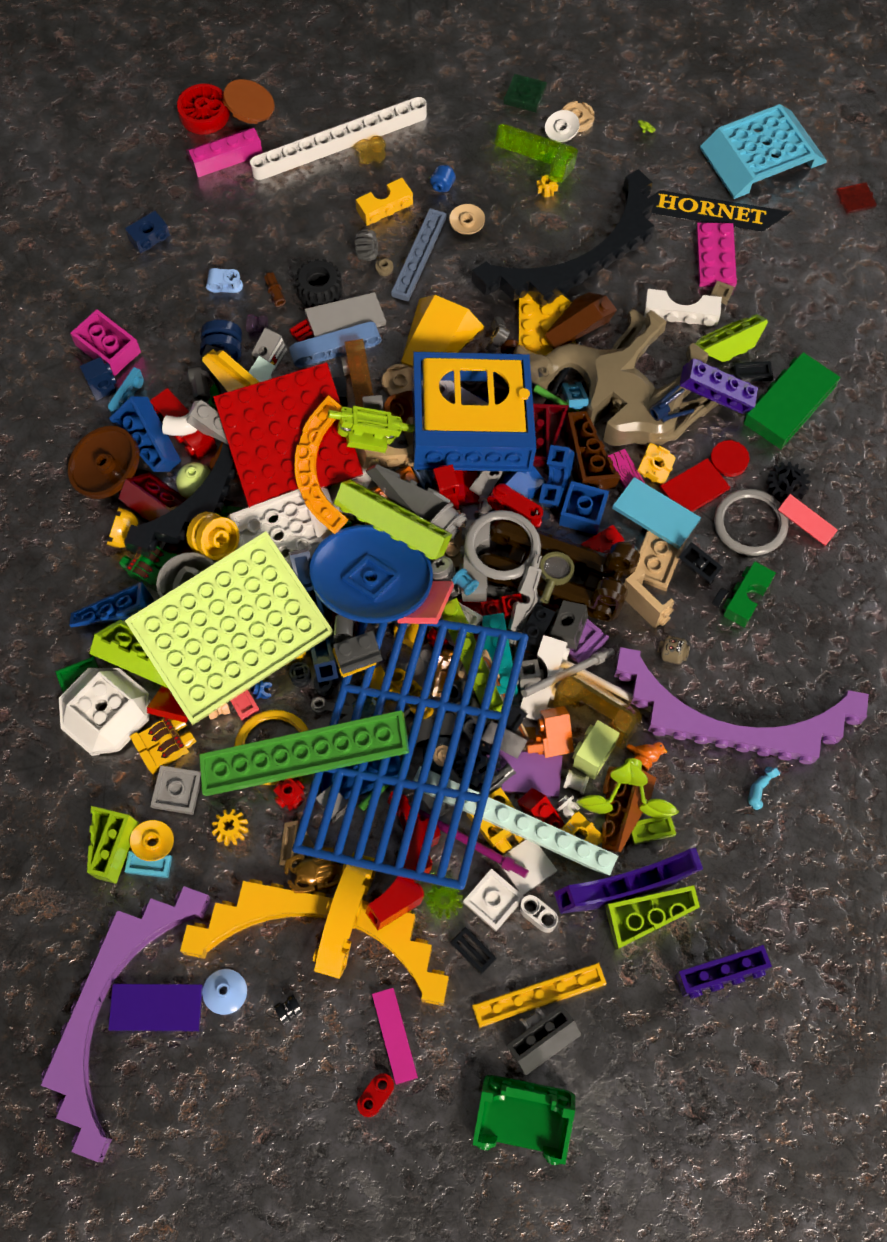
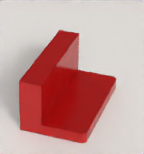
[455,470,479,506]

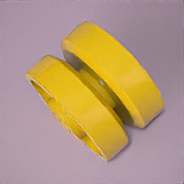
[186,512,240,561]

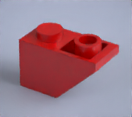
[517,788,565,829]

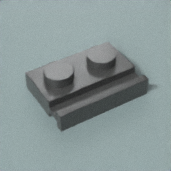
[333,631,383,674]

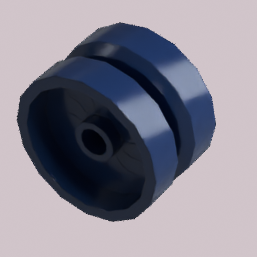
[200,320,242,362]

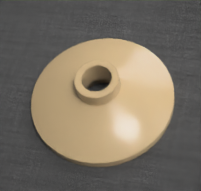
[449,204,485,234]

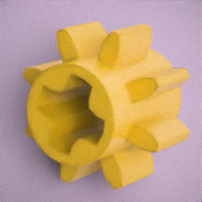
[536,174,558,197]

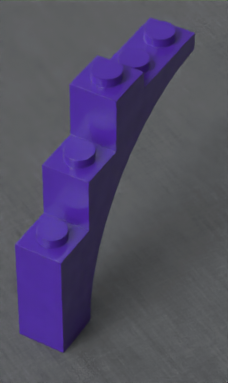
[554,848,703,914]

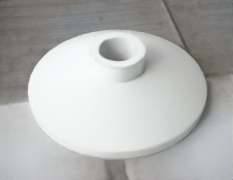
[545,110,580,142]

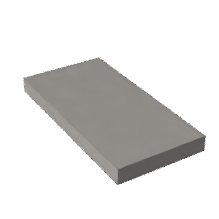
[305,292,386,337]

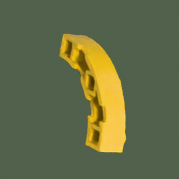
[313,852,376,979]

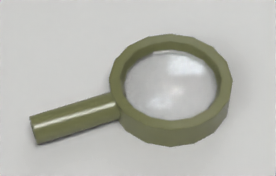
[539,552,574,603]

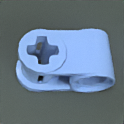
[206,268,243,293]

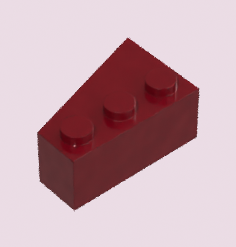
[533,404,569,467]

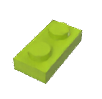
[631,817,676,845]

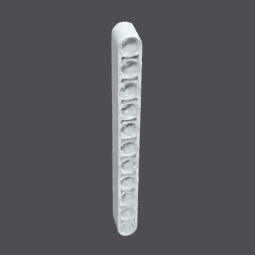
[250,97,427,180]

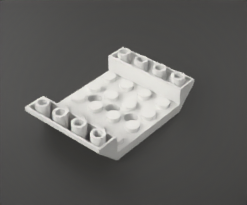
[227,488,341,570]

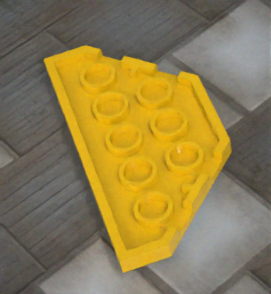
[519,293,572,356]

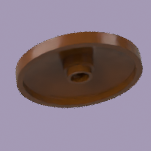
[68,426,140,499]

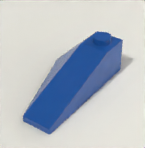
[69,582,154,628]

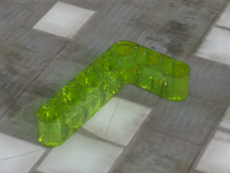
[494,124,578,183]

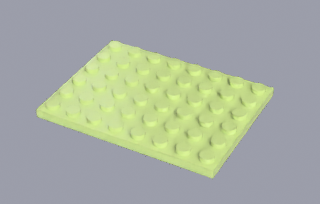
[125,531,334,725]

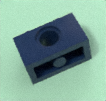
[125,211,170,254]
[79,357,117,401]

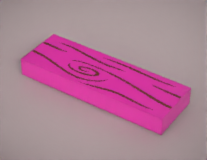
[608,449,645,489]

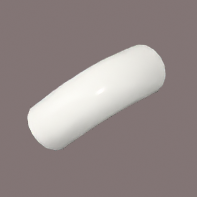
[162,401,210,436]

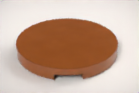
[223,79,275,124]

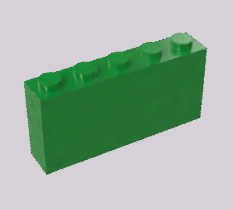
[744,352,841,450]

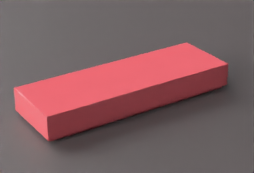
[777,494,838,546]

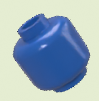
[430,165,456,193]

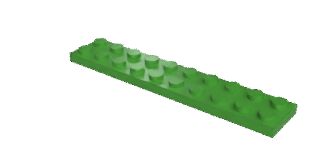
[199,710,409,796]

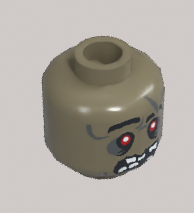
[658,636,690,665]

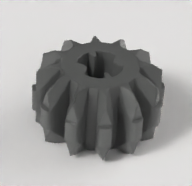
[355,229,379,261]

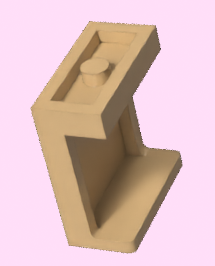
[624,567,675,629]

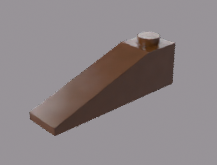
[544,292,617,350]

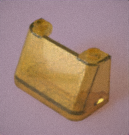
[553,675,642,750]

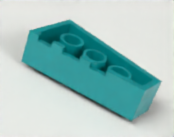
[482,613,518,698]

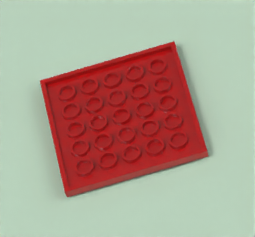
[213,362,363,508]

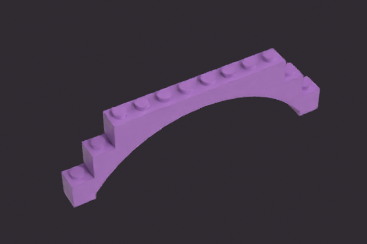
[614,647,869,764]
[41,886,211,1163]

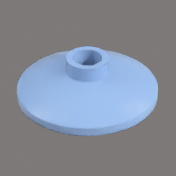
[202,969,247,1015]

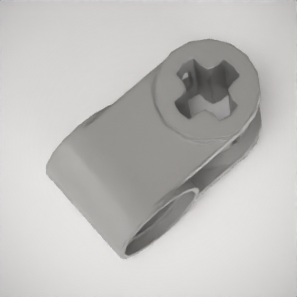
[469,471,502,497]

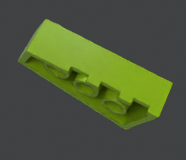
[89,620,168,688]
[605,885,700,950]

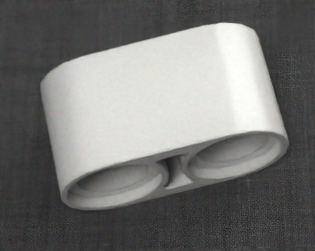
[520,895,558,933]

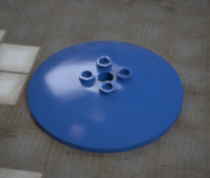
[309,525,433,623]

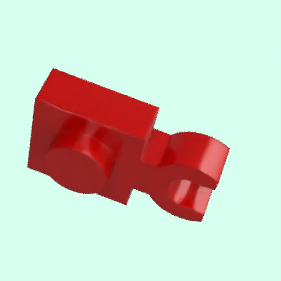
[426,627,449,650]

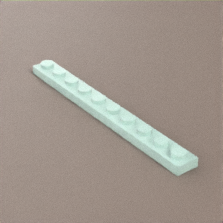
[413,766,618,877]

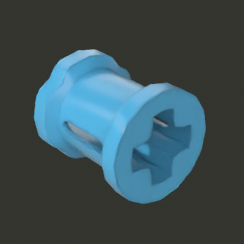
[452,569,479,596]

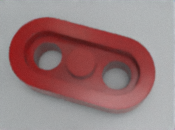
[357,1073,394,1118]

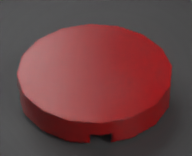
[710,440,750,477]

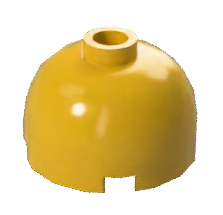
[107,507,138,548]

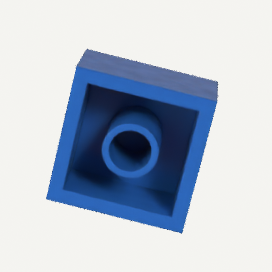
[559,481,609,535]

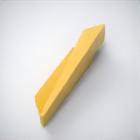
[202,349,260,392]

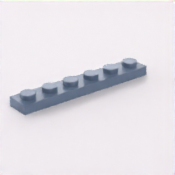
[391,208,447,302]

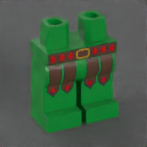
[119,546,177,592]

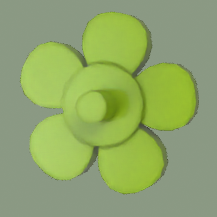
[637,120,656,133]

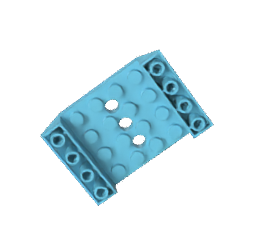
[700,104,827,199]

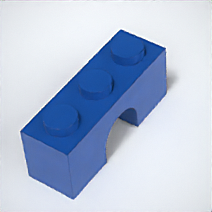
[539,445,575,510]

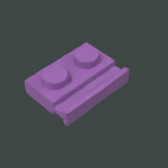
[568,619,609,663]

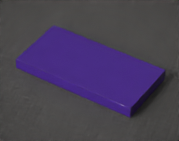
[108,984,203,1032]

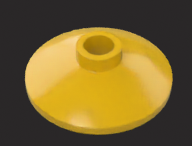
[130,820,174,861]

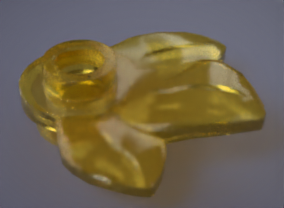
[353,136,386,164]

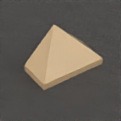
[279,821,314,866]

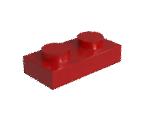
[581,525,625,554]

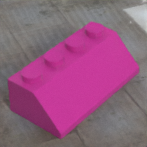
[186,128,263,177]

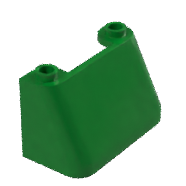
[472,1075,575,1165]

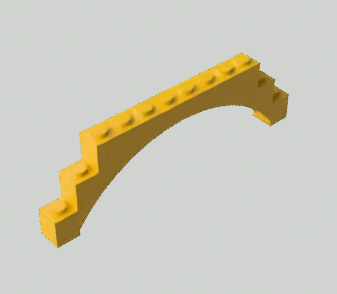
[180,879,449,1006]

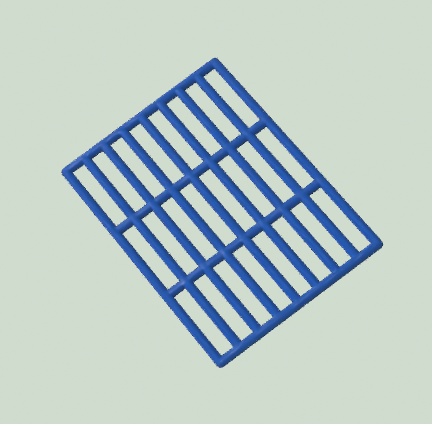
[292,619,528,890]

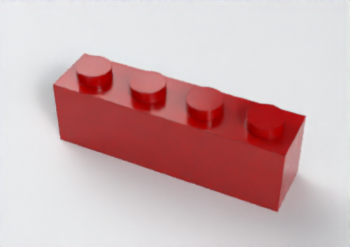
[150,388,217,460]

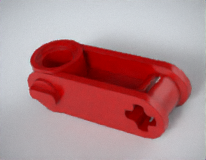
[487,483,543,529]

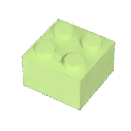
[572,720,620,780]

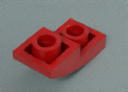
[480,593,523,619]

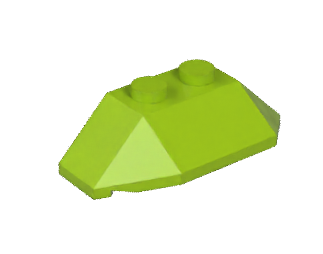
[695,314,768,362]

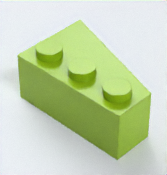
[87,806,139,884]

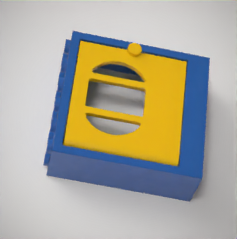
[412,352,536,472]

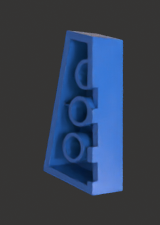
[109,396,181,472]

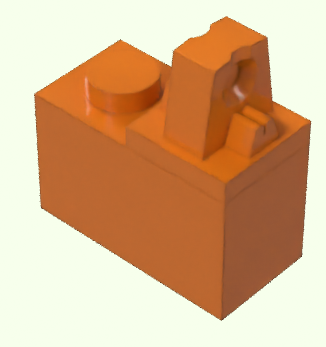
[525,706,574,758]

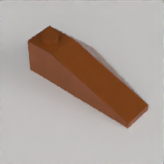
[602,766,656,852]

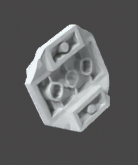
[59,668,150,756]

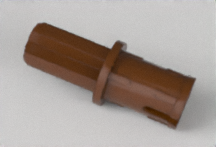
[264,272,286,307]

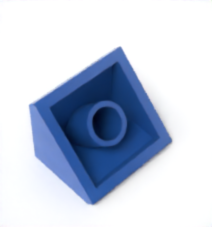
[491,466,546,499]

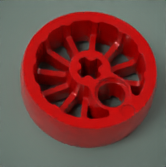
[177,84,230,135]

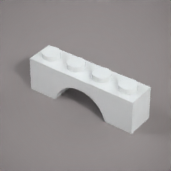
[644,289,722,326]
[520,635,570,722]

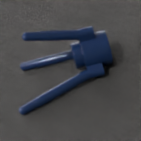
[649,385,694,423]

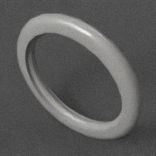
[714,489,789,556]
[464,510,541,580]

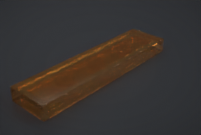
[344,339,373,407]

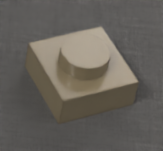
[710,281,734,305]

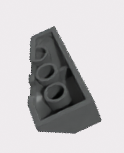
[366,464,451,522]

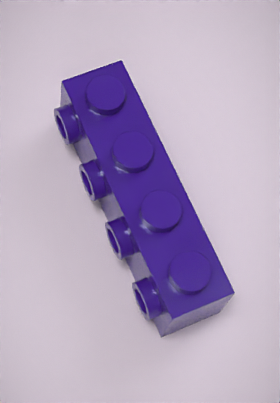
[679,358,758,415]
[675,945,772,999]

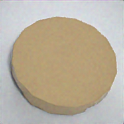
[562,101,594,132]
[382,364,412,396]

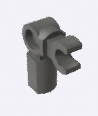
[485,317,510,354]

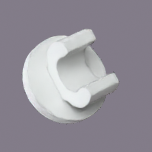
[557,795,580,819]

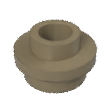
[375,258,394,276]

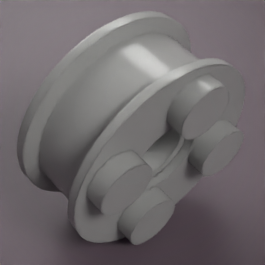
[431,502,467,540]

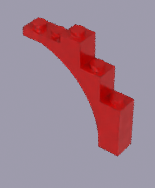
[365,791,441,931]

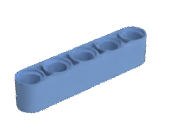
[289,322,382,368]

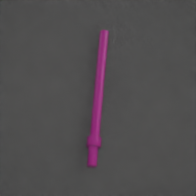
[418,809,529,878]

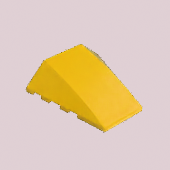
[401,295,484,368]

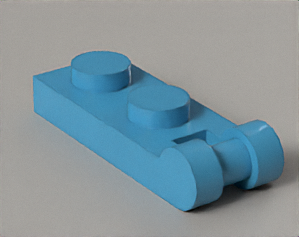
[108,367,144,415]
[562,382,589,409]

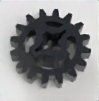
[766,462,811,501]
[456,741,502,787]

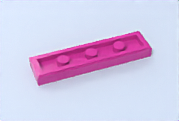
[372,988,418,1085]

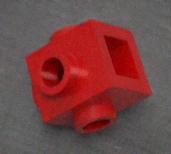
[273,778,306,812]

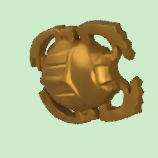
[284,847,343,893]

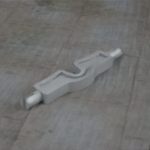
[508,554,542,645]

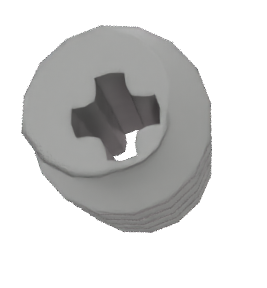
[430,556,459,598]

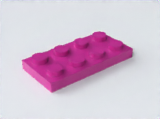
[696,223,737,287]

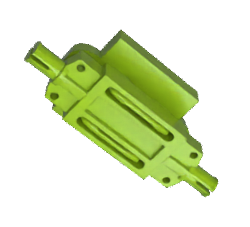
[328,406,414,453]

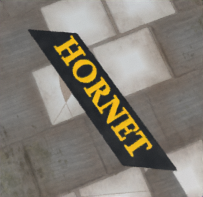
[648,190,791,232]

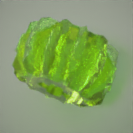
[427,885,463,920]

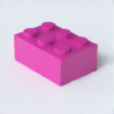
[70,309,141,376]

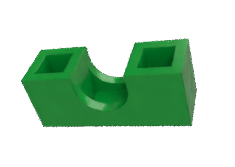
[723,561,776,628]

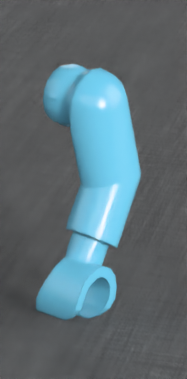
[748,767,780,810]

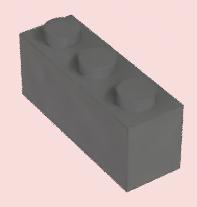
[507,1006,581,1075]

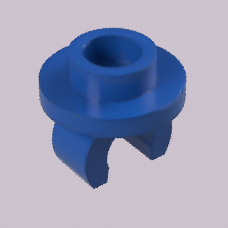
[251,680,272,699]

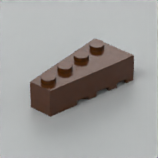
[563,411,621,489]

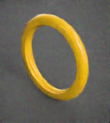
[234,709,309,785]

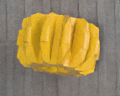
[212,809,249,846]

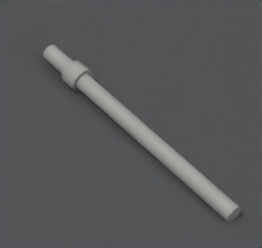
[521,648,615,698]

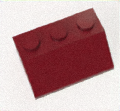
[118,473,187,521]

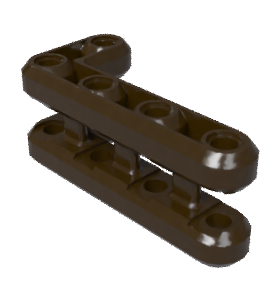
[478,519,640,622]

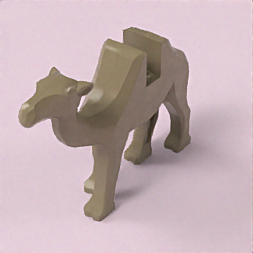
[513,309,719,446]

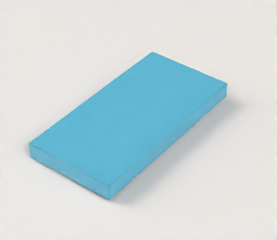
[612,477,701,549]

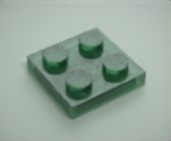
[504,74,547,113]

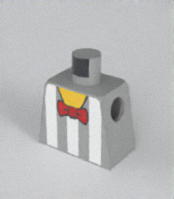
[251,328,288,373]

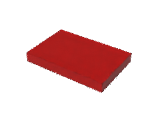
[659,458,730,512]

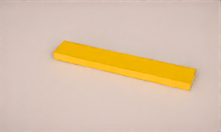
[472,963,607,1028]

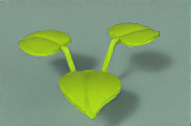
[576,758,679,818]

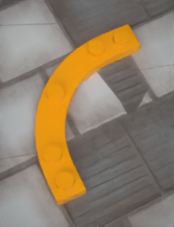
[295,395,349,534]

